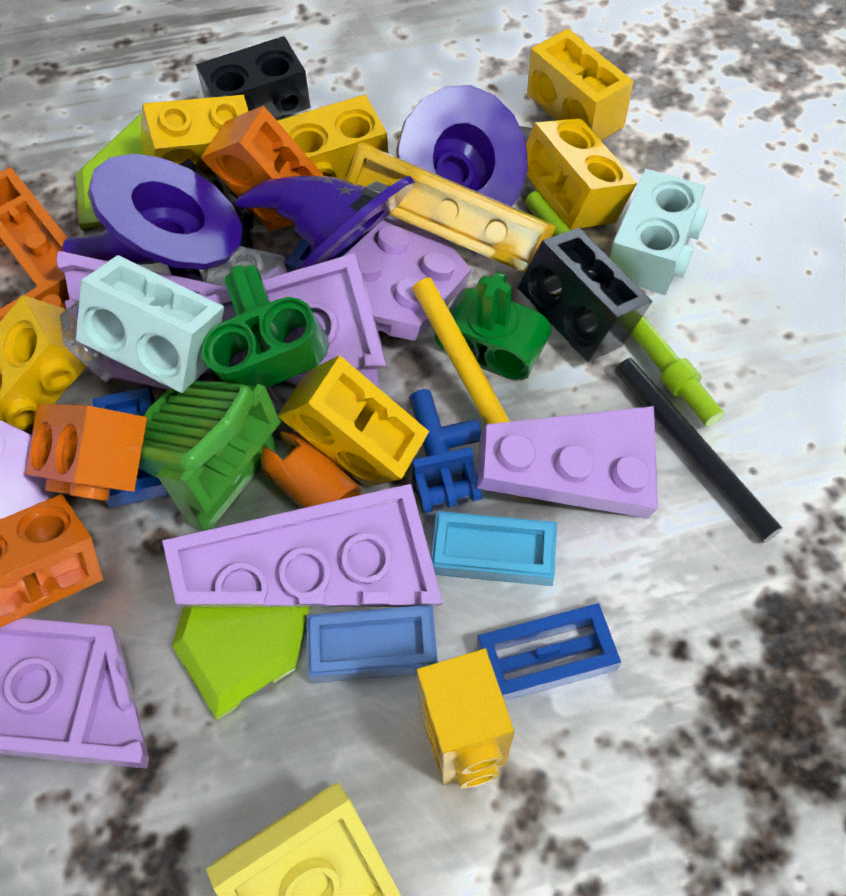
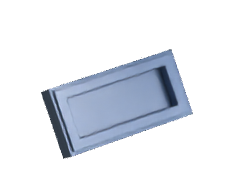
[306,604,438,683]

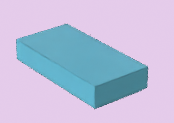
[431,511,557,586]

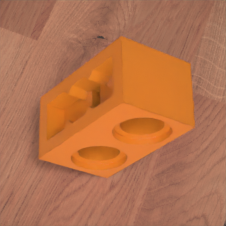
[201,105,324,232]
[25,404,147,501]
[0,494,103,628]

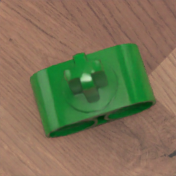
[201,264,329,388]
[434,272,552,381]

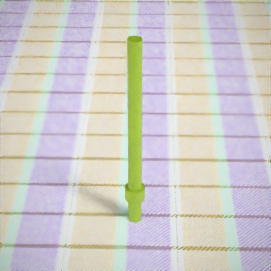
[525,190,725,427]

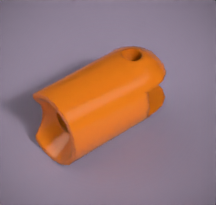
[260,431,362,509]

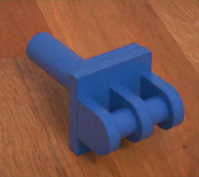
[409,389,482,514]

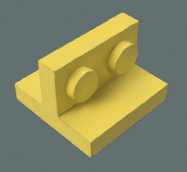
[206,782,401,896]

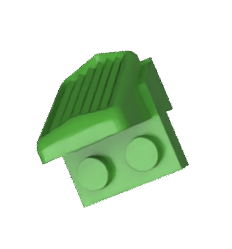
[139,380,281,531]

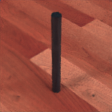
[615,358,783,543]

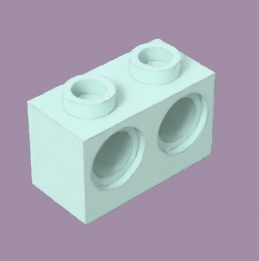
[610,168,708,295]
[76,255,224,393]

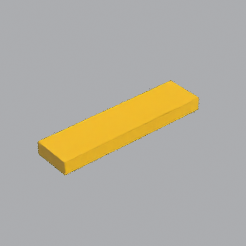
[346,142,556,273]

